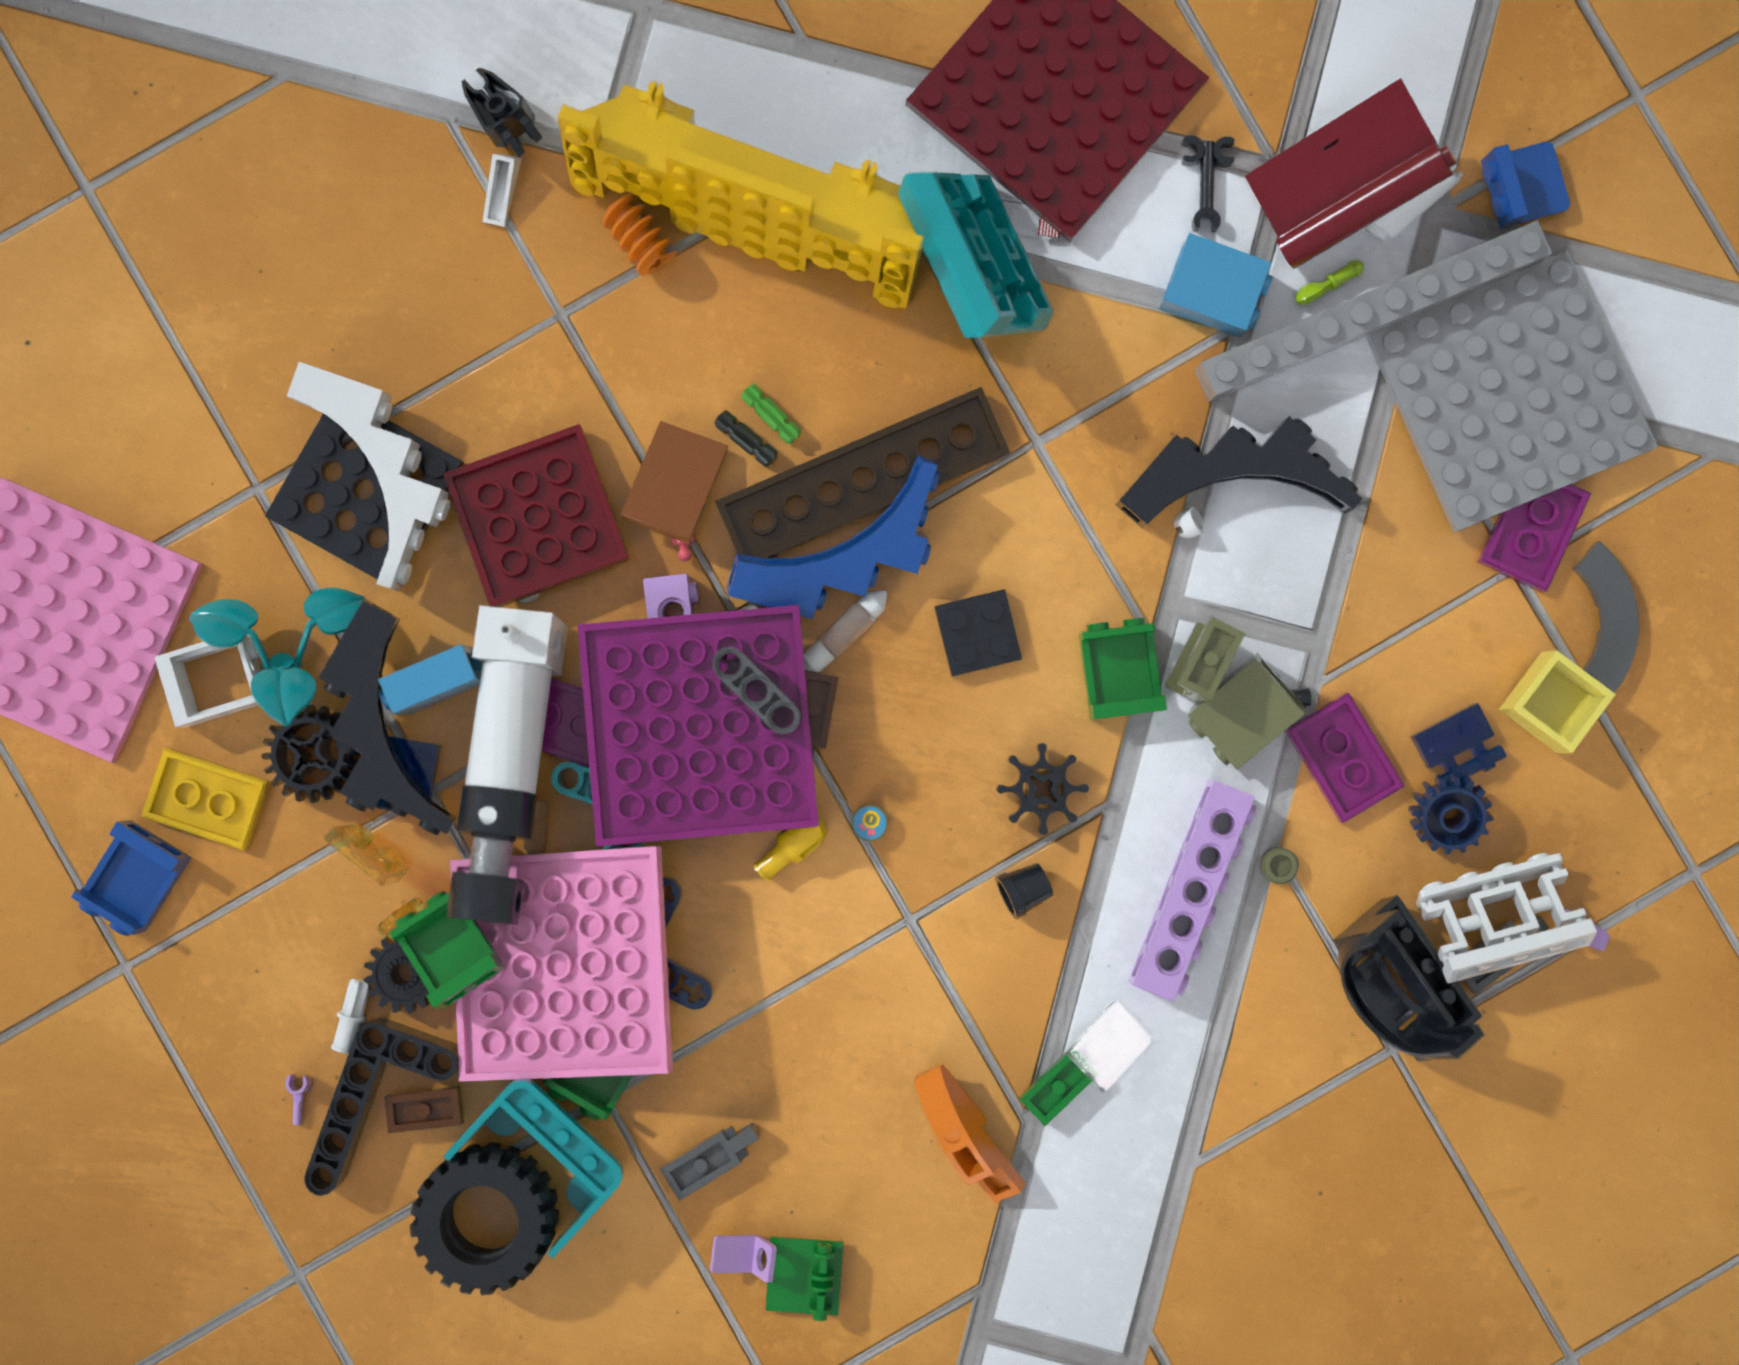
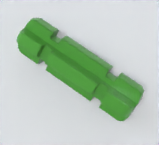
[741,384,801,445]

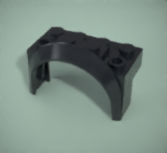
[1333,895,1485,1062]

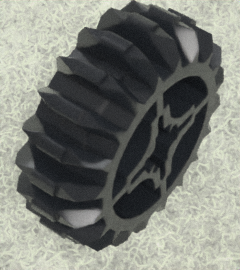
[261,705,362,803]

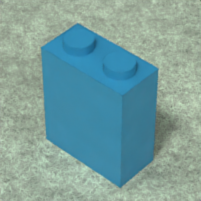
[1159,233,1273,338]
[378,644,482,715]

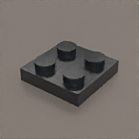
[934,589,1022,677]

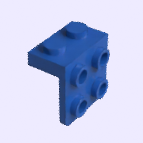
[1481,141,1570,229]

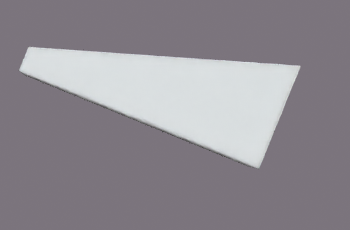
[482,153,522,227]

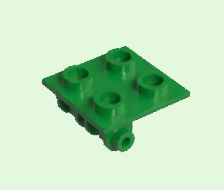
[765,1236,843,1321]

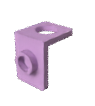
[710,1234,777,1283]

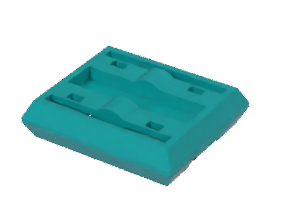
[898,172,1054,338]

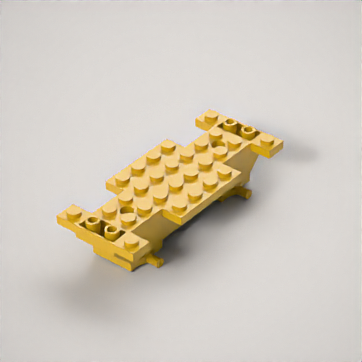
[557,81,923,309]

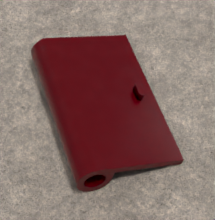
[1245,78,1457,269]

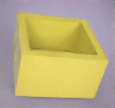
[1498,650,1616,754]

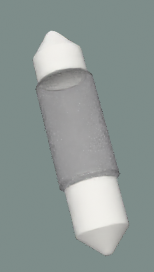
[804,590,887,673]

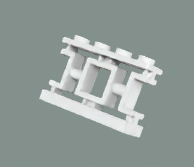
[1416,853,1597,984]

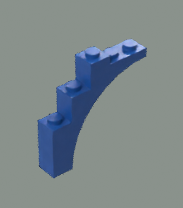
[726,455,940,619]

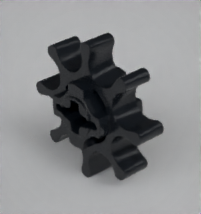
[996,743,1089,835]

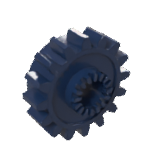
[1408,773,1493,855]

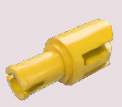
[753,817,828,882]

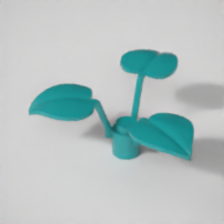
[189,588,369,727]

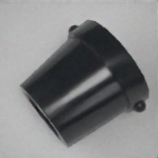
[995,863,1053,920]

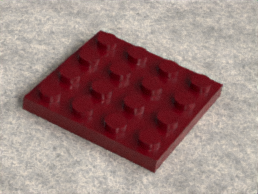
[443,424,630,608]

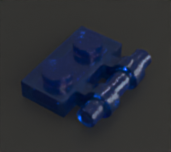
[1410,703,1507,783]

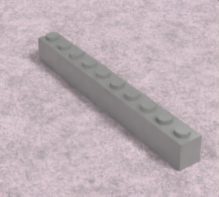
[1195,220,1552,403]

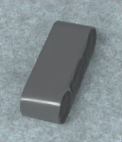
[713,647,801,734]

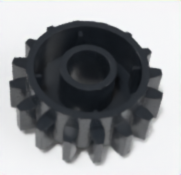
[364,937,430,1013]

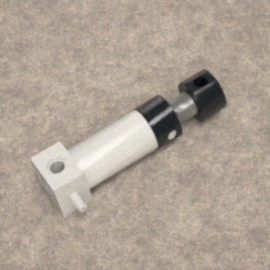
[446,606,568,925]

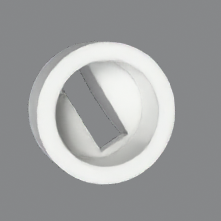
[1174,507,1205,538]

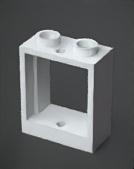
[154,635,261,727]

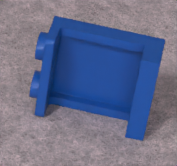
[71,820,191,936]

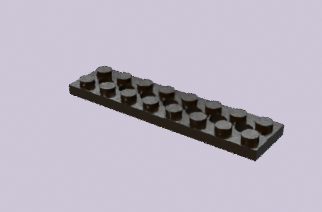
[715,387,1010,558]

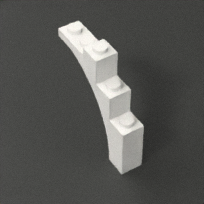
[287,362,450,591]

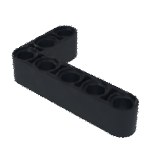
[304,1018,459,1196]

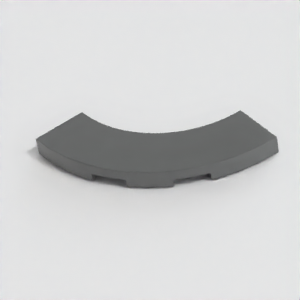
[1572,541,1639,693]

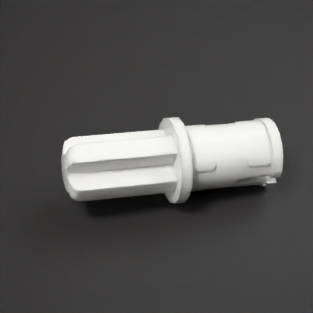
[331,979,371,1054]

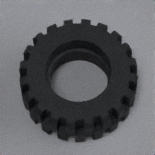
[410,1142,559,1295]

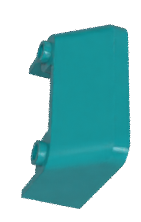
[443,1078,624,1259]

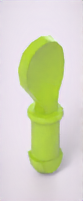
[1295,260,1364,305]

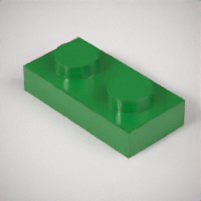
[1019,1047,1098,1126]

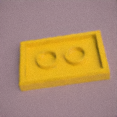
[141,748,271,851]

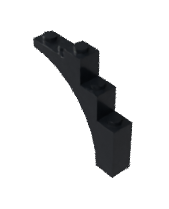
[1115,416,1363,528]
[318,600,457,835]

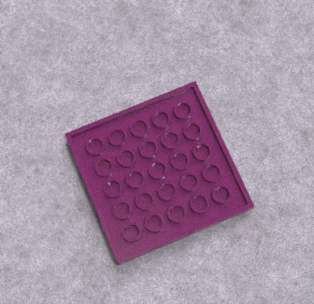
[577,605,819,847]

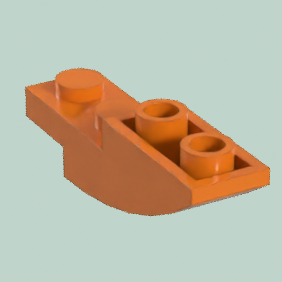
[914,1064,1026,1203]

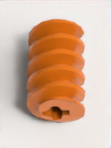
[602,193,678,276]

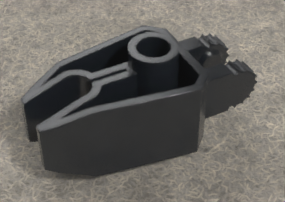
[462,68,543,157]

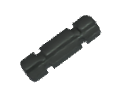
[714,410,778,467]

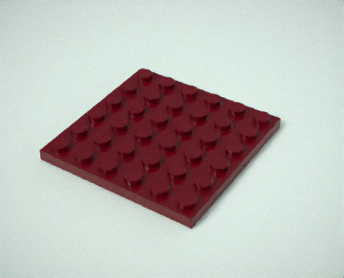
[905,0,1209,242]

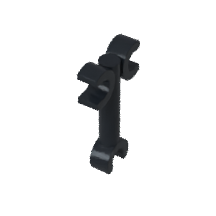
[1181,135,1235,232]

